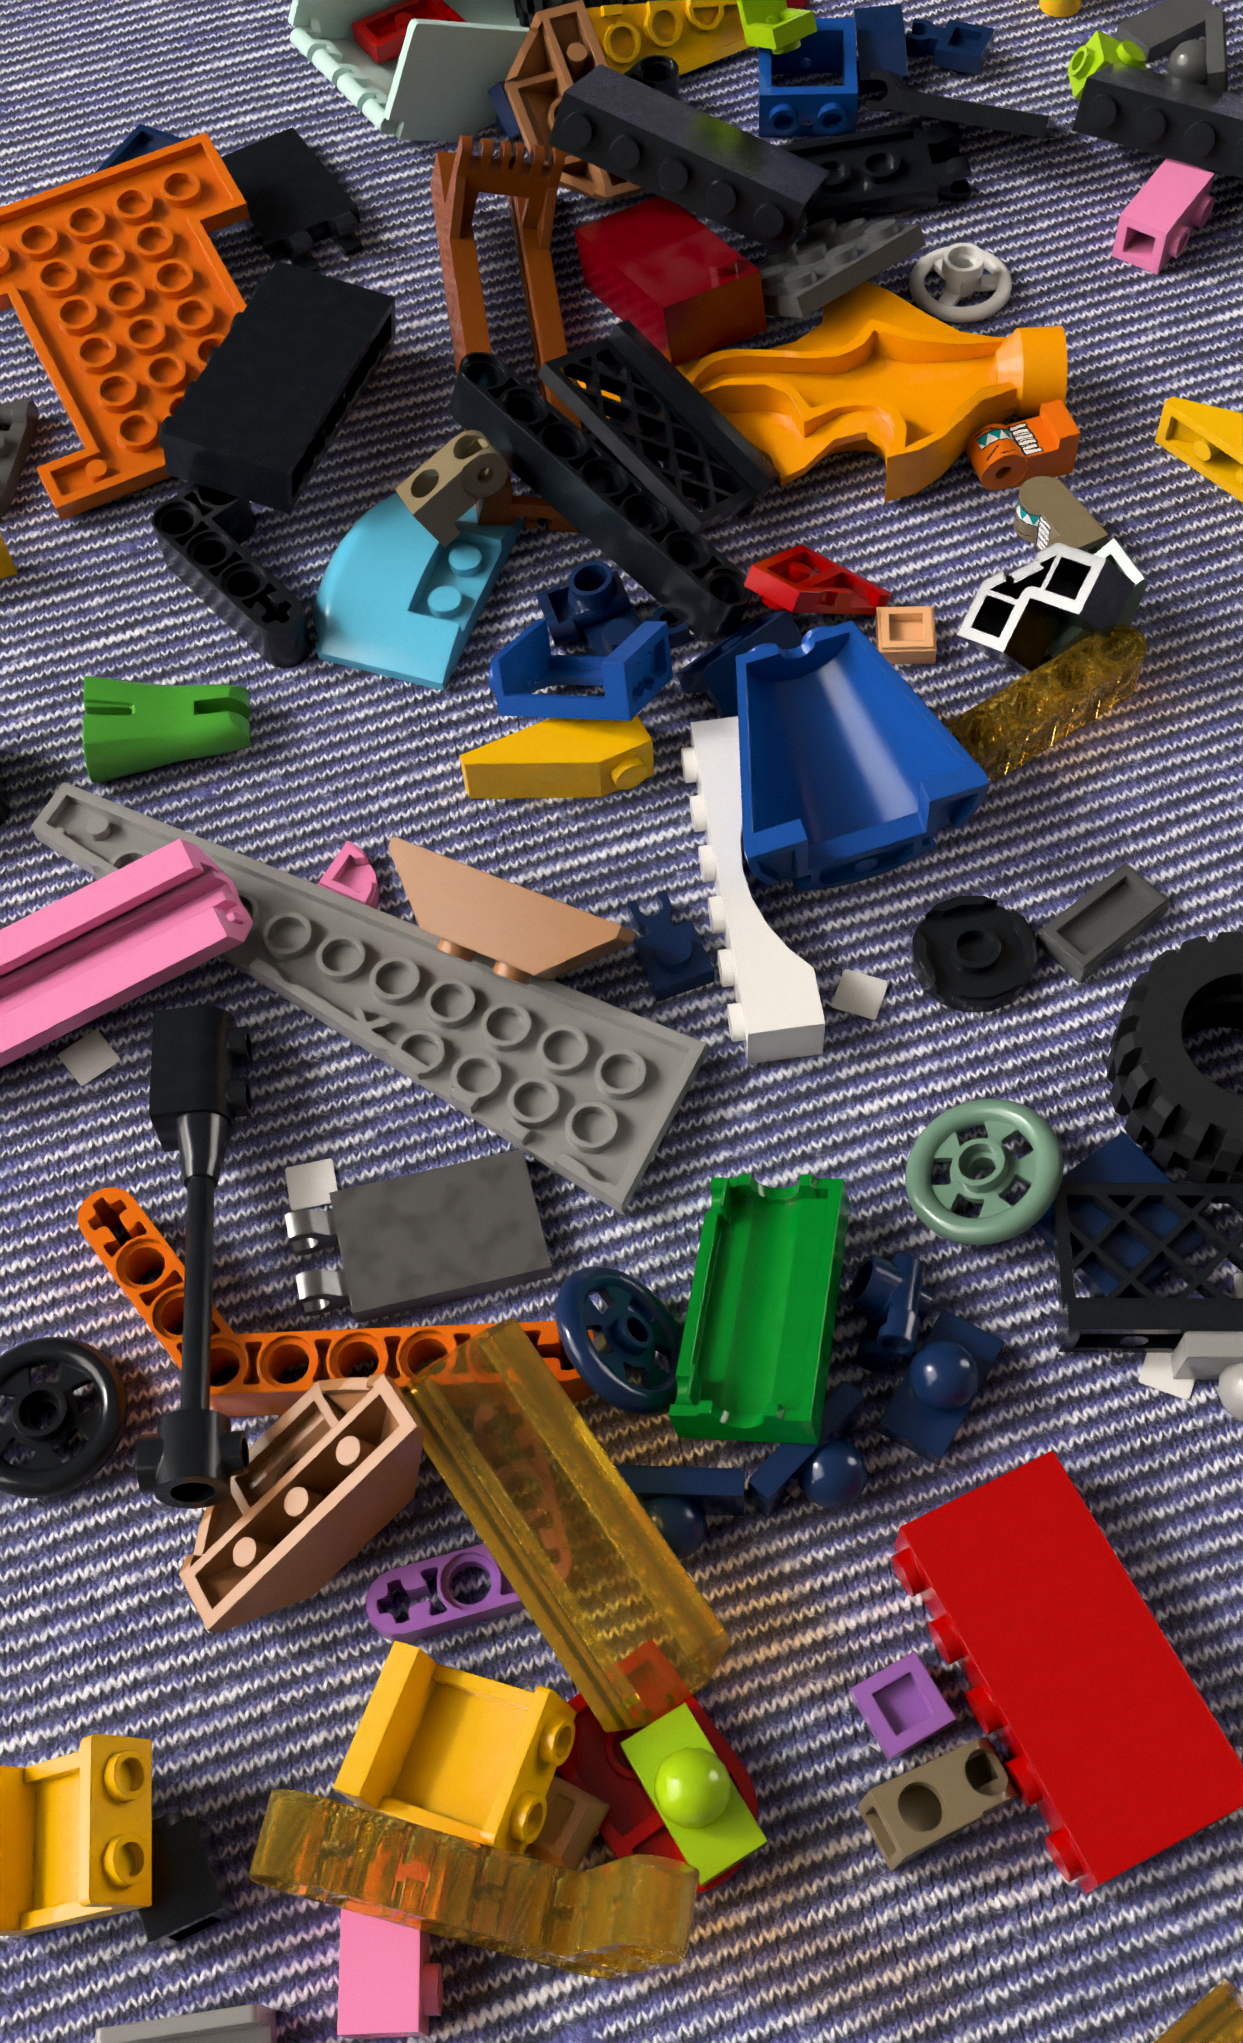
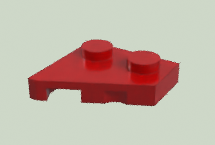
[744,544,892,615]

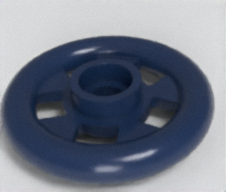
[556,1266,683,1417]

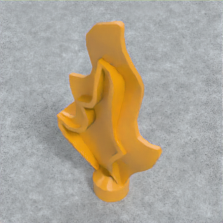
[576,281,1068,502]

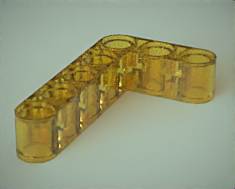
[944,624,1148,785]
[248,1789,700,1979]

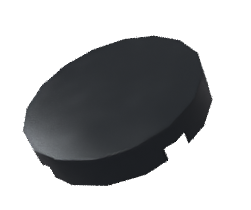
[911,896,1038,1012]

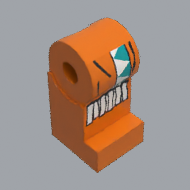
[965,399,1081,491]

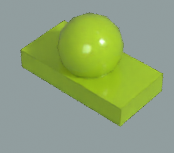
[620,1702,768,1888]

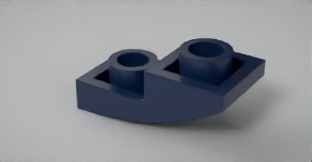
[854,4,908,92]

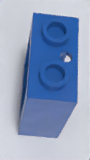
[758,17,858,137]

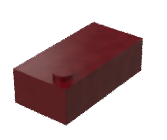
[574,196,767,366]

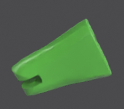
[83,676,251,783]

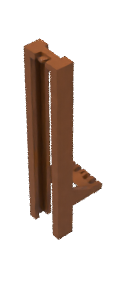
[430,135,582,533]

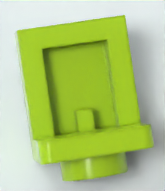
[737,0,817,54]
[1068,30,1147,100]

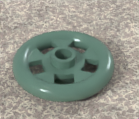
[905,1098,1063,1245]

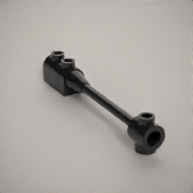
[135,1005,253,1509]

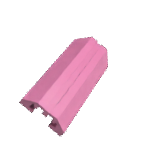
[0,839,253,1068]

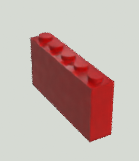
[891,1450,1243,1894]

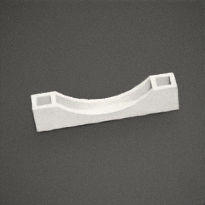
[681,716,825,1064]

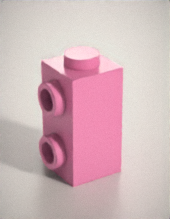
[1112,158,1215,275]
[337,1843,444,2039]

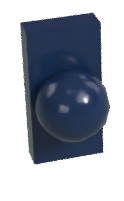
[877,1309,1005,1466]
[748,1381,868,1519]
[598,1464,745,1562]

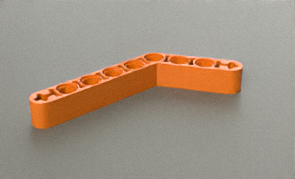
[78,1187,595,1417]

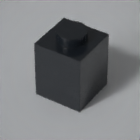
[138,1812,239,1950]

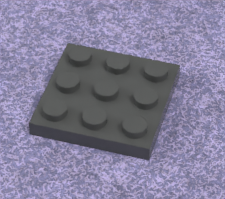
[753,218,926,318]

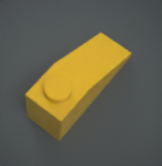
[1155,396,1243,503]
[459,715,654,799]

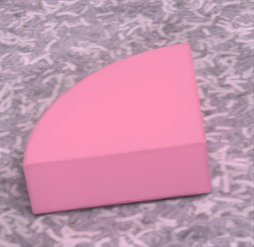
[317,841,379,909]

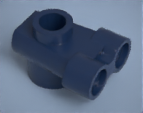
[536,561,632,648]
[849,1253,933,1373]

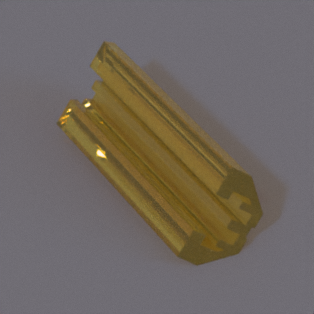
[400,1318,731,1733]

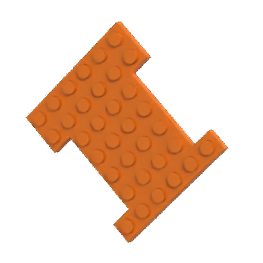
[0,132,250,521]

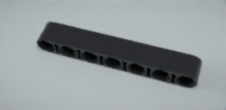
[449,352,753,643]

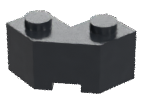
[957,542,1135,674]

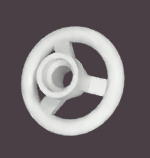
[909,243,1012,323]

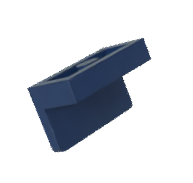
[675,611,803,718]

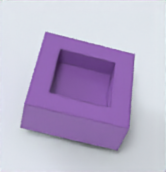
[849,1651,956,1762]

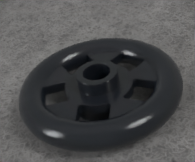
[0,1337,128,1499]

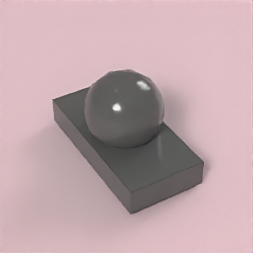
[1167,8,1228,92]

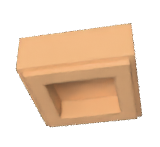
[875,606,937,664]

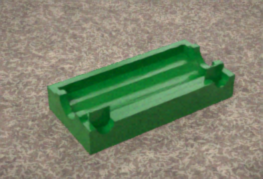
[668,1174,850,1445]

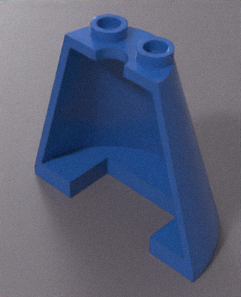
[736,620,990,890]

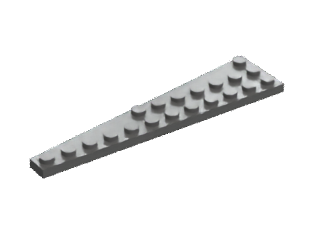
[31,782,707,1215]

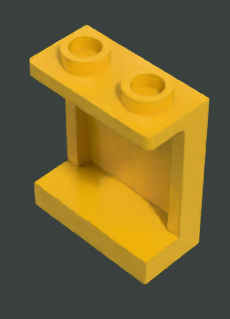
[333,1640,577,1865]
[0,1734,152,1936]

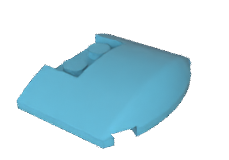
[313,492,523,691]

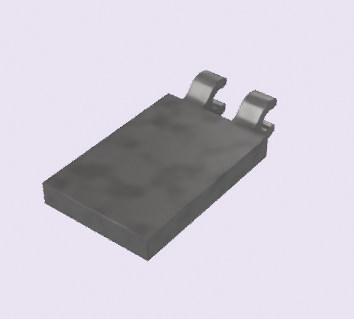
[284,1149,553,1323]

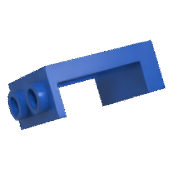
[489,619,673,721]

